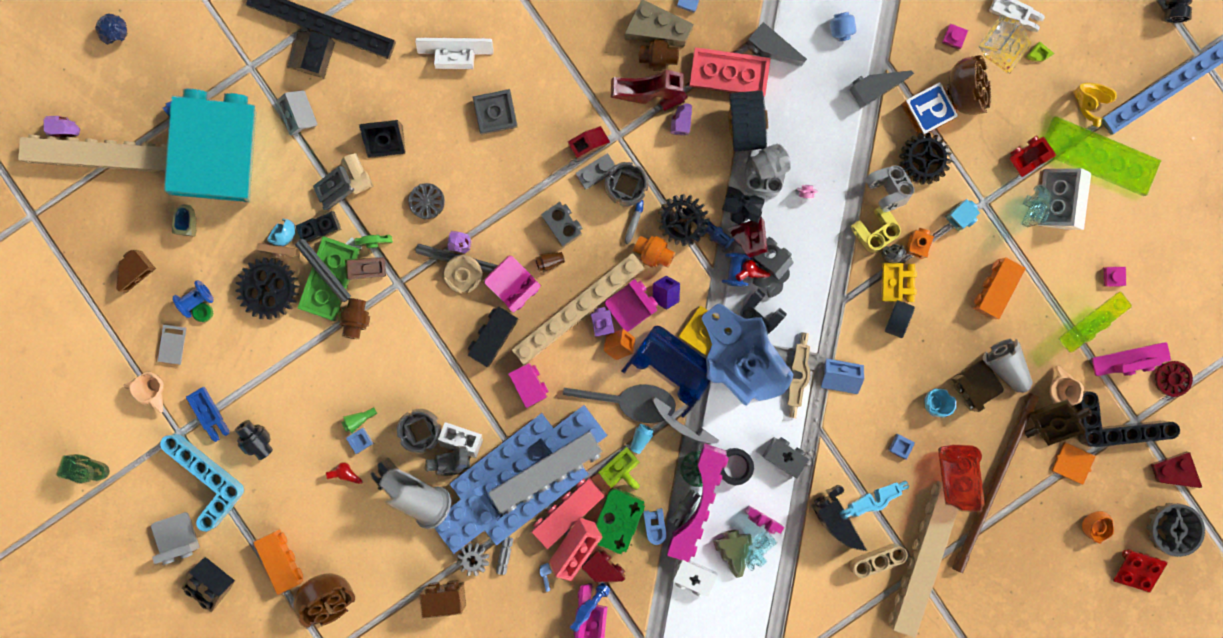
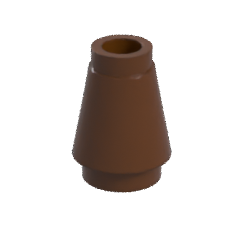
[535,252,565,272]

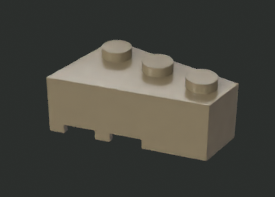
[625,0,694,47]

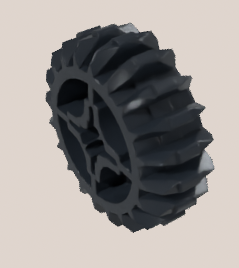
[899,133,952,185]
[657,194,710,246]

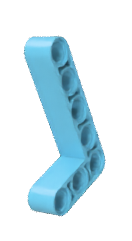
[160,434,244,532]

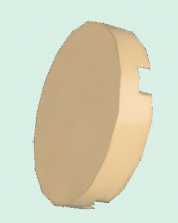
[444,255,482,293]

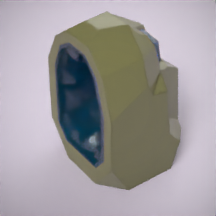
[172,204,196,236]

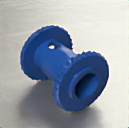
[722,253,752,287]
[172,280,214,318]

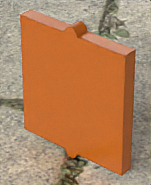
[1051,442,1096,485]

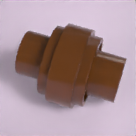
[639,39,679,71]
[338,298,370,340]

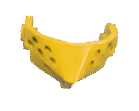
[1073,82,1117,127]

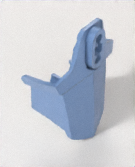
[702,303,794,407]

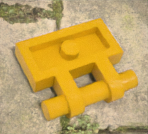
[881,263,917,302]

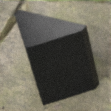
[359,120,406,158]

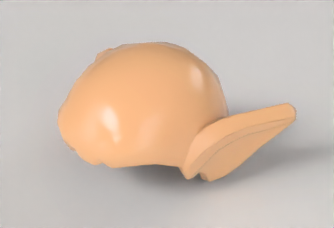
[1049,366,1084,405]
[123,371,164,413]

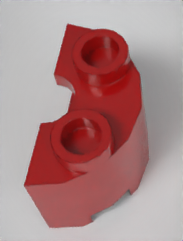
[1009,135,1056,177]

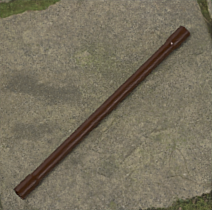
[952,393,1040,573]

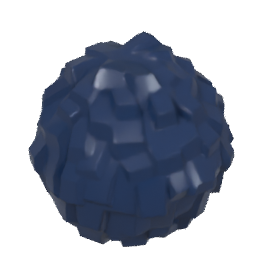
[95,13,128,45]

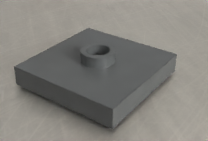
[473,89,518,135]

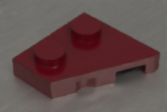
[728,217,767,258]
[1151,451,1202,488]

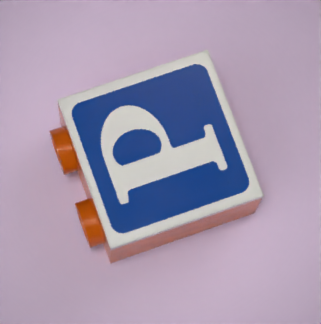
[901,82,958,136]

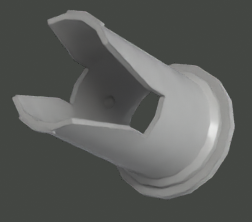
[379,469,451,530]

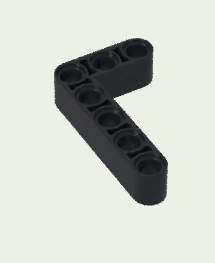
[1074,391,1180,447]

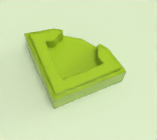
[1026,42,1054,62]

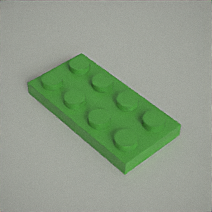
[298,236,361,321]

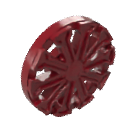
[1155,361,1193,397]

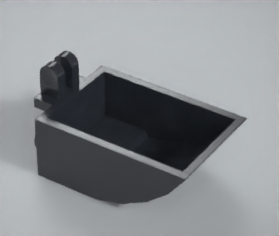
[811,485,867,551]

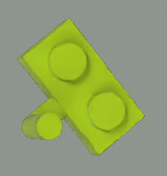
[598,447,640,490]

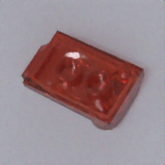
[938,445,985,512]

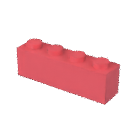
[532,478,605,549]

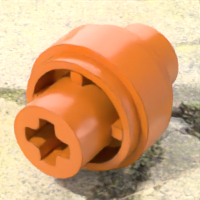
[633,236,675,268]

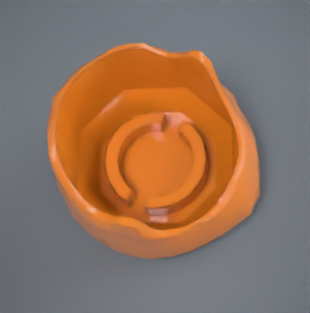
[1082,511,1114,544]

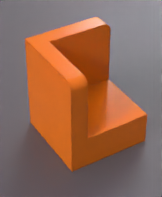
[604,329,636,360]

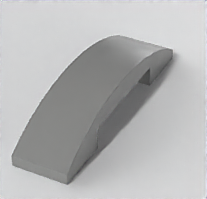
[652,396,720,443]

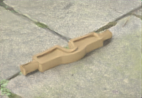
[787,332,810,418]

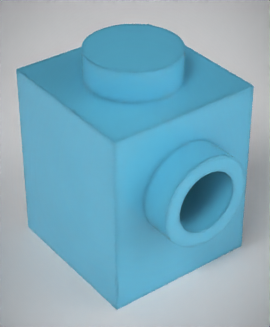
[945,199,980,231]

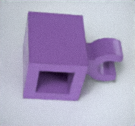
[591,307,614,337]

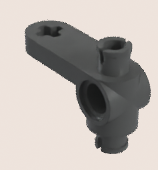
[426,446,470,476]

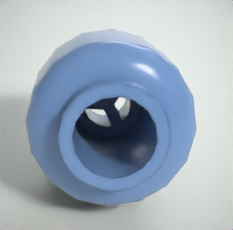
[830,12,856,41]

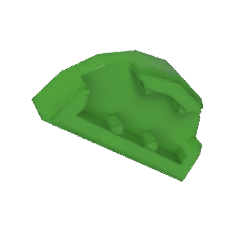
[354,235,393,248]

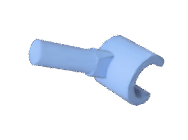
[540,563,552,592]

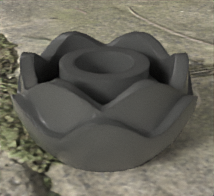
[881,244,906,263]

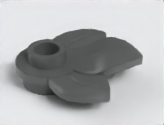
[753,264,790,298]

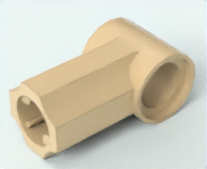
[341,153,373,195]

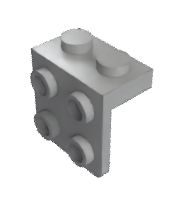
[151,512,200,565]

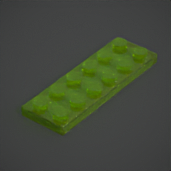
[1045,116,1162,196]

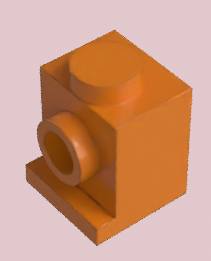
[906,228,934,259]

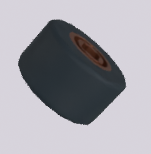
[885,300,915,338]

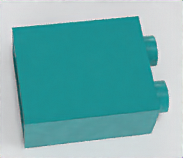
[165,89,256,202]

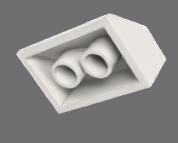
[1037,168,1091,230]

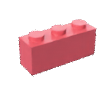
[549,518,602,581]

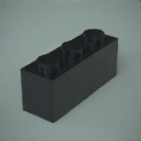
[467,306,519,367]

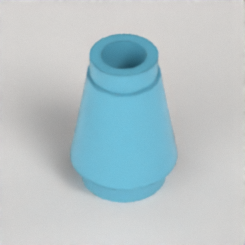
[630,424,654,454]

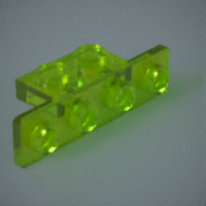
[1059,292,1132,353]

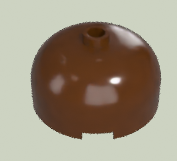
[947,55,991,115]
[294,573,355,628]

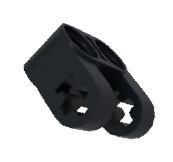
[738,288,787,334]

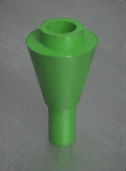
[341,407,377,433]

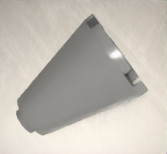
[983,338,1033,393]

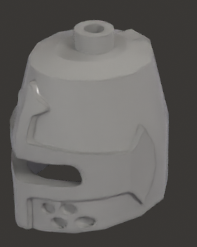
[750,144,791,180]

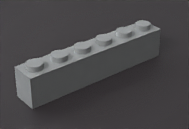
[489,431,602,513]

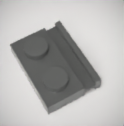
[313,166,355,210]

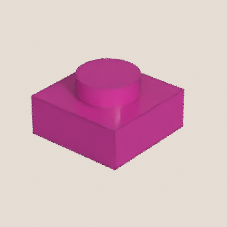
[942,24,968,50]
[1104,267,1126,287]

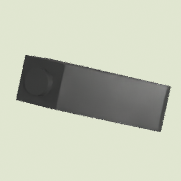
[746,22,807,66]
[849,70,914,109]

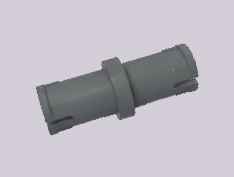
[669,489,701,527]

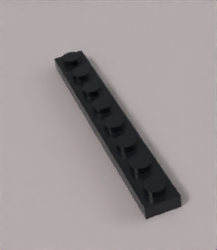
[246,0,396,60]

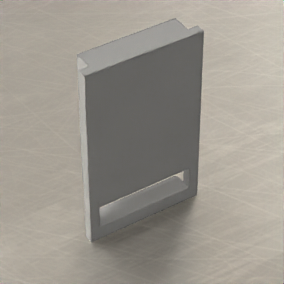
[158,325,187,365]

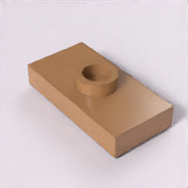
[256,243,300,259]

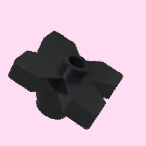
[722,186,765,224]

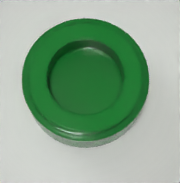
[192,303,213,322]

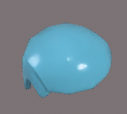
[267,219,295,246]
[924,388,956,418]

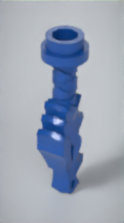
[570,583,610,632]

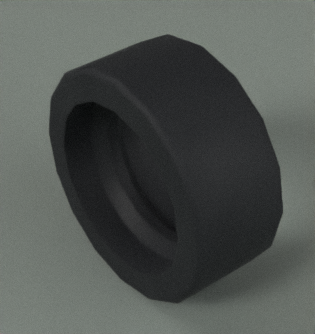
[720,448,754,486]

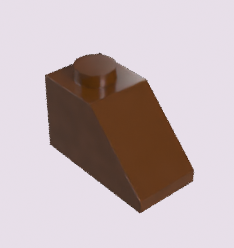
[116,250,156,293]

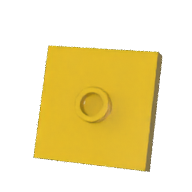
[678,305,731,356]

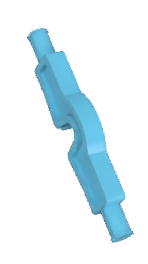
[840,481,909,519]

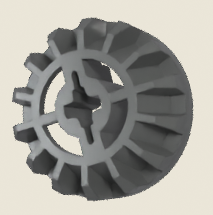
[1147,503,1205,557]

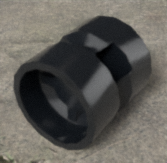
[1164,0,1192,23]

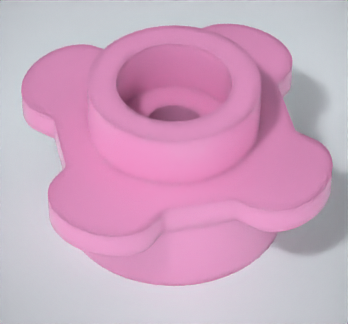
[797,185,818,198]

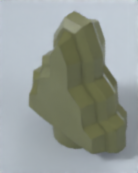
[713,530,752,578]

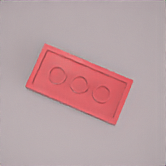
[689,47,771,97]

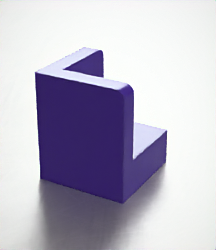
[653,276,680,310]

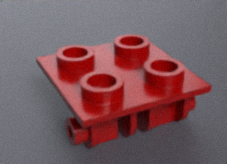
[1113,549,1168,593]

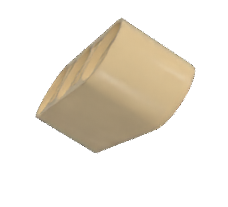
[850,543,908,578]

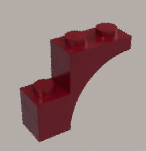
[611,70,683,104]

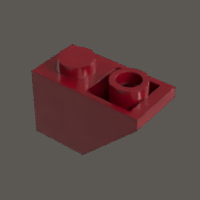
[568,126,611,162]
[582,549,625,582]

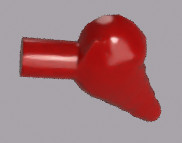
[736,260,770,281]
[326,462,363,484]

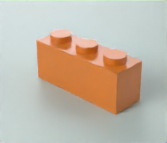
[973,257,1026,320]
[253,529,303,595]

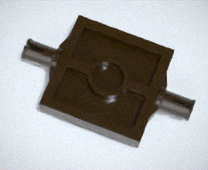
[1024,399,1092,446]

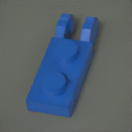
[186,387,230,442]

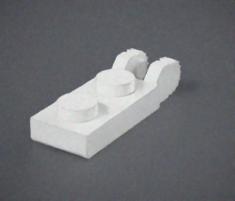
[989,0,1045,32]

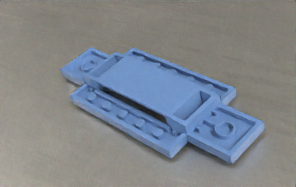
[434,405,608,553]

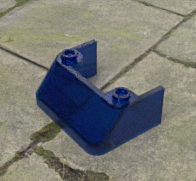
[621,326,710,418]

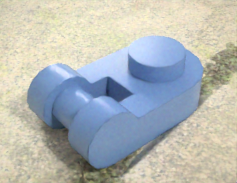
[643,508,666,545]

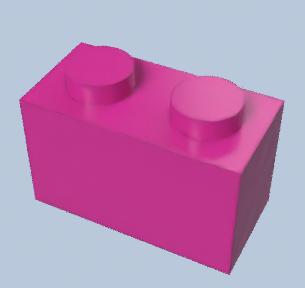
[509,363,549,408]

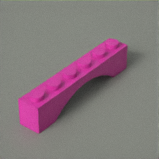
[667,443,729,562]

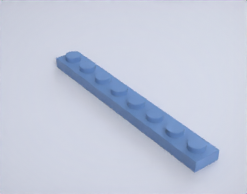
[1101,40,1223,135]

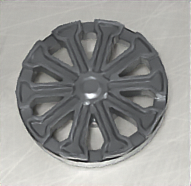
[408,183,445,219]

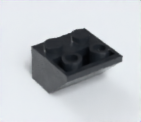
[182,557,235,612]

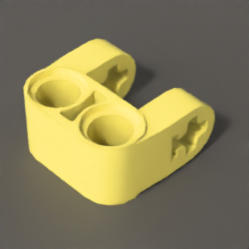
[850,206,901,253]

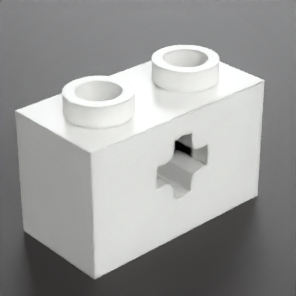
[438,422,483,458]
[672,560,718,597]

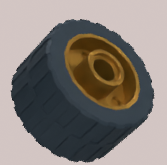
[728,90,768,152]

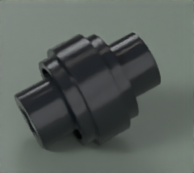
[235,420,273,460]

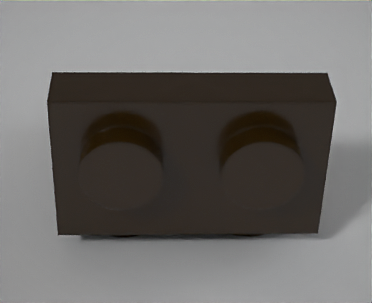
[952,360,1004,412]

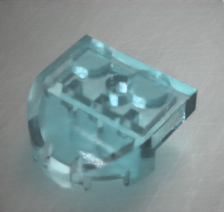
[1021,184,1052,228]
[746,531,777,571]

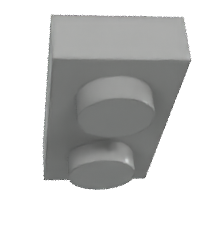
[576,153,615,190]

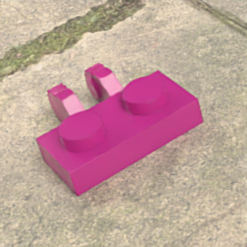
[745,505,785,534]

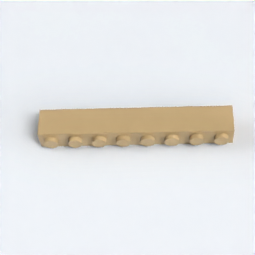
[18,135,168,173]
[512,253,645,365]
[888,481,965,638]

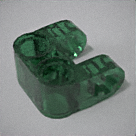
[56,454,110,484]

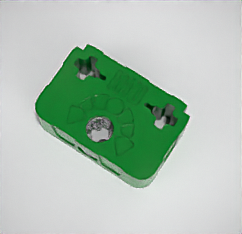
[596,487,645,554]

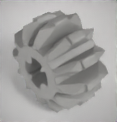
[457,543,489,576]

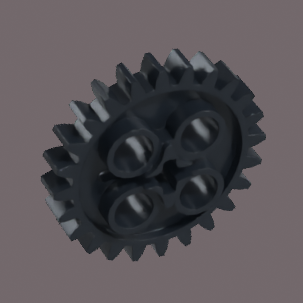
[235,257,300,320]

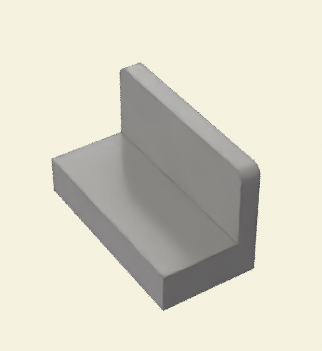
[276,91,318,136]

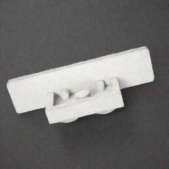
[415,38,494,69]

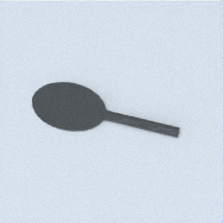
[563,384,676,423]

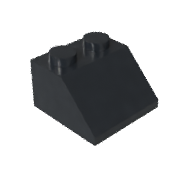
[287,31,335,78]

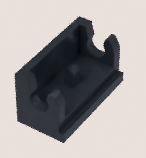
[371,458,398,491]

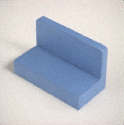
[821,358,864,394]

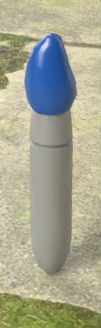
[625,200,644,244]

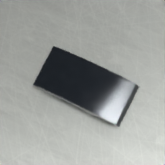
[296,211,341,242]

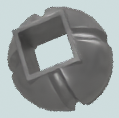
[605,162,649,206]
[397,409,441,453]

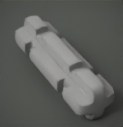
[496,537,513,575]

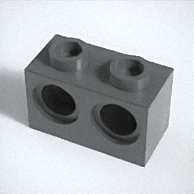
[541,202,583,248]

